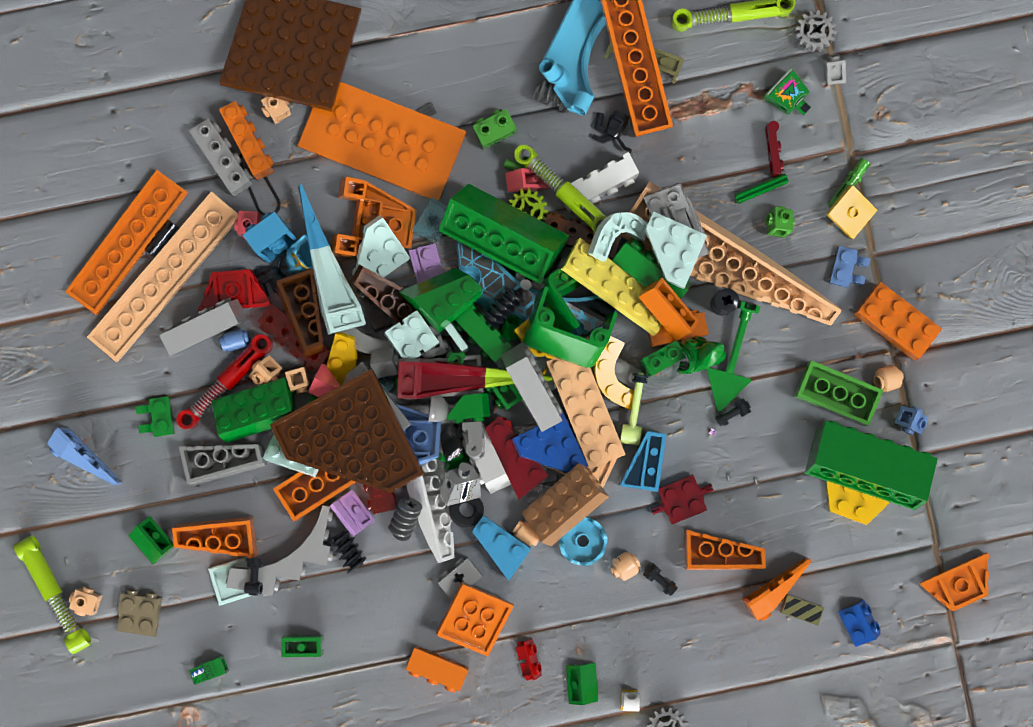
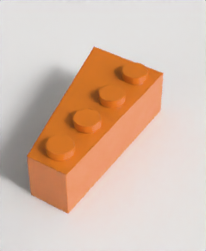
[172,516,257,558]
[684,530,766,570]

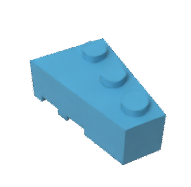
[618,431,667,492]

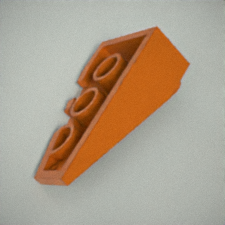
[742,557,812,621]

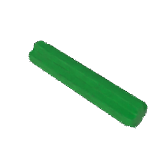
[734,174,789,204]

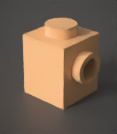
[285,367,311,394]

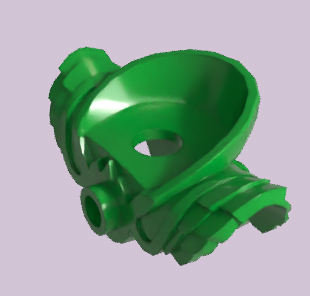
[677,336,726,375]

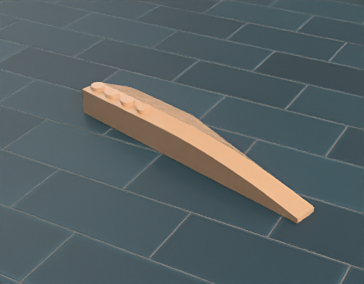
[619,181,842,326]

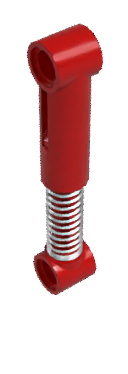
[176,334,274,429]

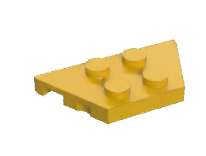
[826,481,890,525]

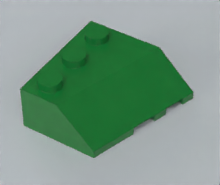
[399,268,482,333]

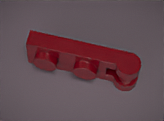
[765,121,784,177]

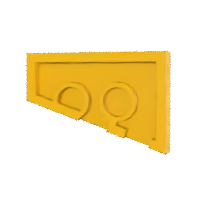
[327,332,357,386]

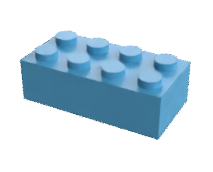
[243,212,299,264]

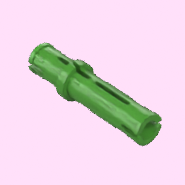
[827,158,871,208]

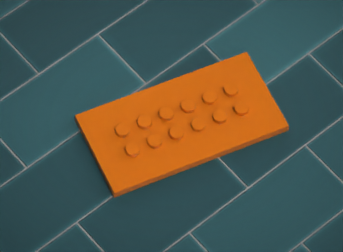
[298,82,467,202]

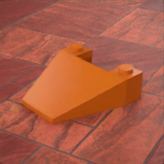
[330,177,417,257]

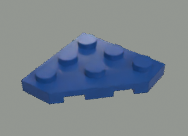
[512,414,588,474]

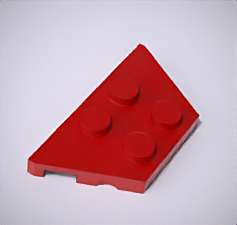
[198,269,272,312]

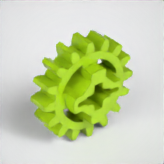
[509,189,548,221]

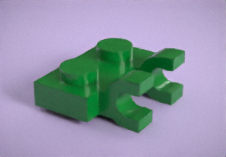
[135,396,175,437]

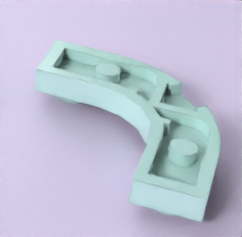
[588,212,648,262]

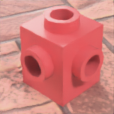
[235,211,261,240]

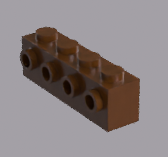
[545,213,621,260]

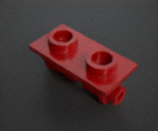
[516,638,542,681]

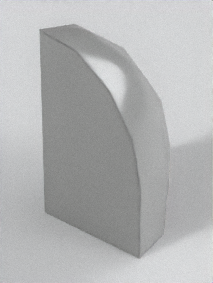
[428,395,448,422]

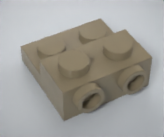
[117,589,163,637]

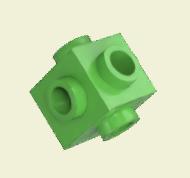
[765,206,795,238]

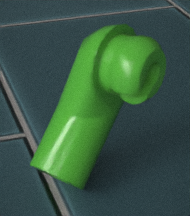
[503,156,529,171]

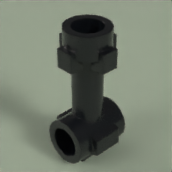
[715,398,751,427]
[244,558,263,596]
[643,563,678,596]

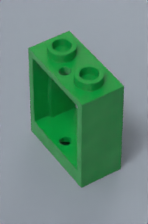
[639,340,686,378]

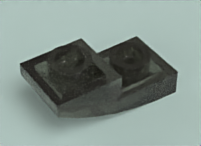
[440,421,463,462]

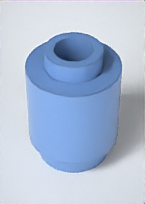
[220,328,250,352]

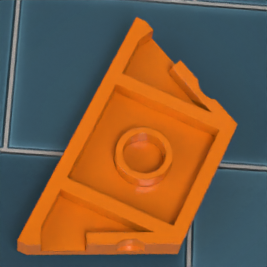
[919,552,989,611]

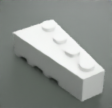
[564,152,639,213]

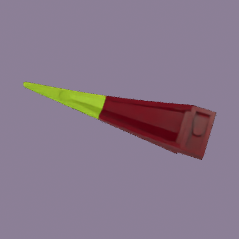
[397,358,553,399]

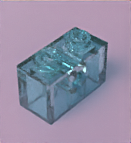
[412,198,447,244]

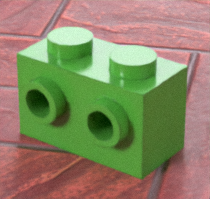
[473,109,517,150]

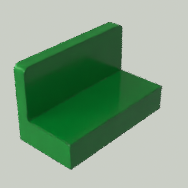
[566,663,598,705]

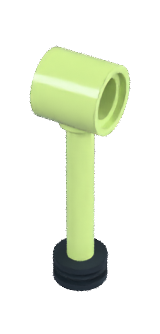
[620,372,648,446]

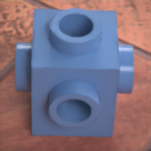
[894,406,929,435]

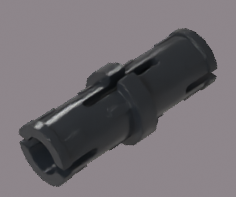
[145,220,179,257]

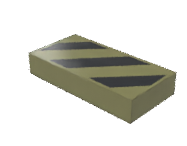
[780,594,824,626]

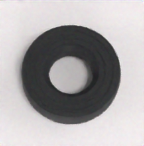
[449,498,484,527]

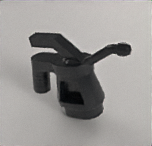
[592,110,632,153]
[254,250,287,297]

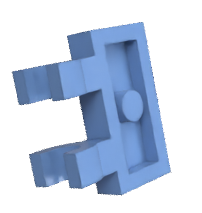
[829,246,871,288]

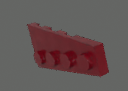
[485,415,549,500]

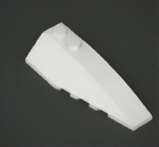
[406,441,455,563]

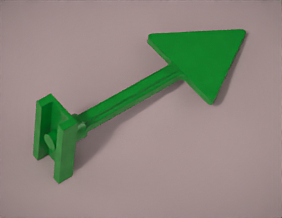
[706,300,761,412]

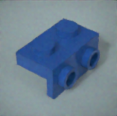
[838,599,881,647]

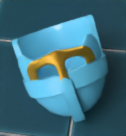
[286,234,313,274]

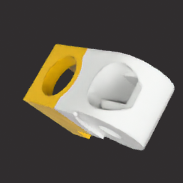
[620,689,640,712]

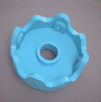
[559,517,607,566]

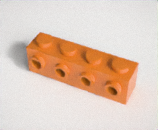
[219,101,274,181]

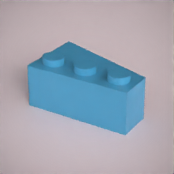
[472,515,531,581]

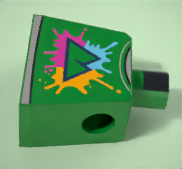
[764,68,811,116]

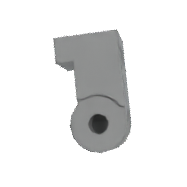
[462,421,485,461]

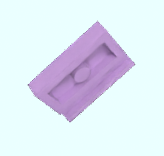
[409,243,443,283]
[330,489,375,537]

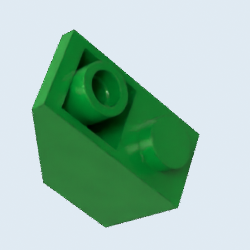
[447,393,490,424]

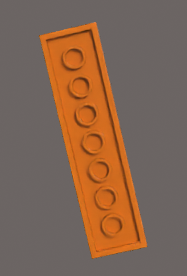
[65,170,188,315]

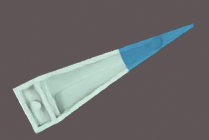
[298,184,366,334]

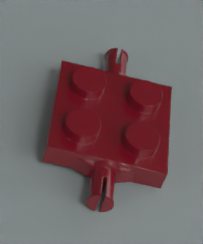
[650,474,714,525]

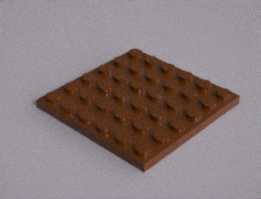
[219,0,361,112]

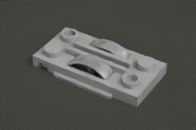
[644,182,709,258]

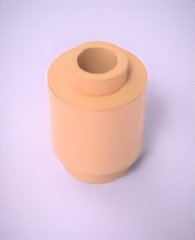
[512,520,540,547]

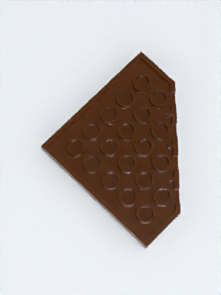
[270,369,425,493]

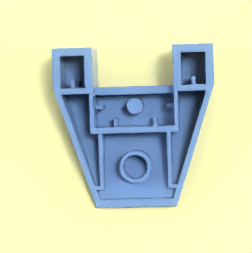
[396,404,441,465]

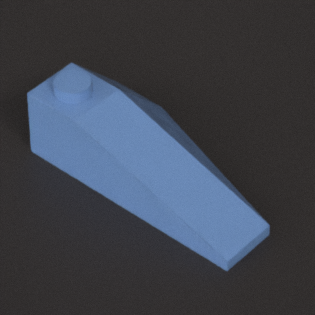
[47,427,122,485]

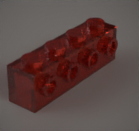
[257,304,331,371]

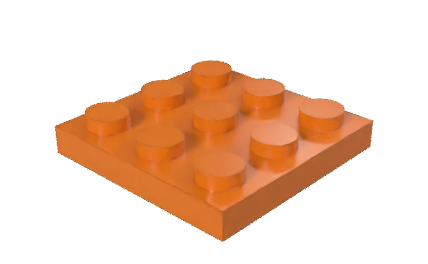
[436,582,514,656]

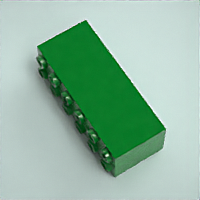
[439,183,569,284]
[804,421,938,511]

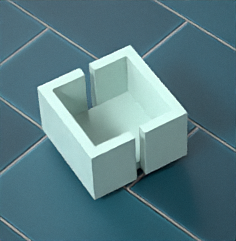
[384,310,439,359]

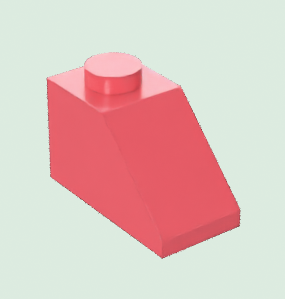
[505,168,550,192]

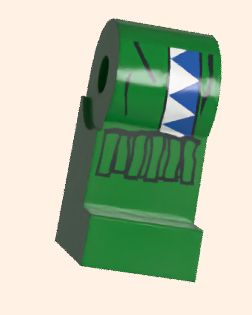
[189,655,229,685]

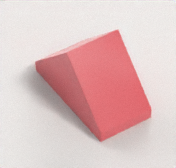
[308,364,340,397]

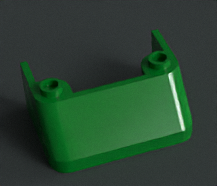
[545,257,609,333]
[523,286,618,368]

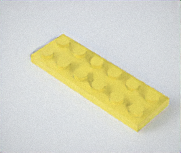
[561,238,662,336]

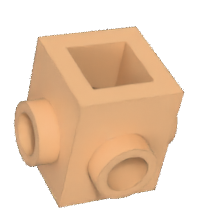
[261,96,292,124]
[249,355,283,386]
[69,586,103,616]

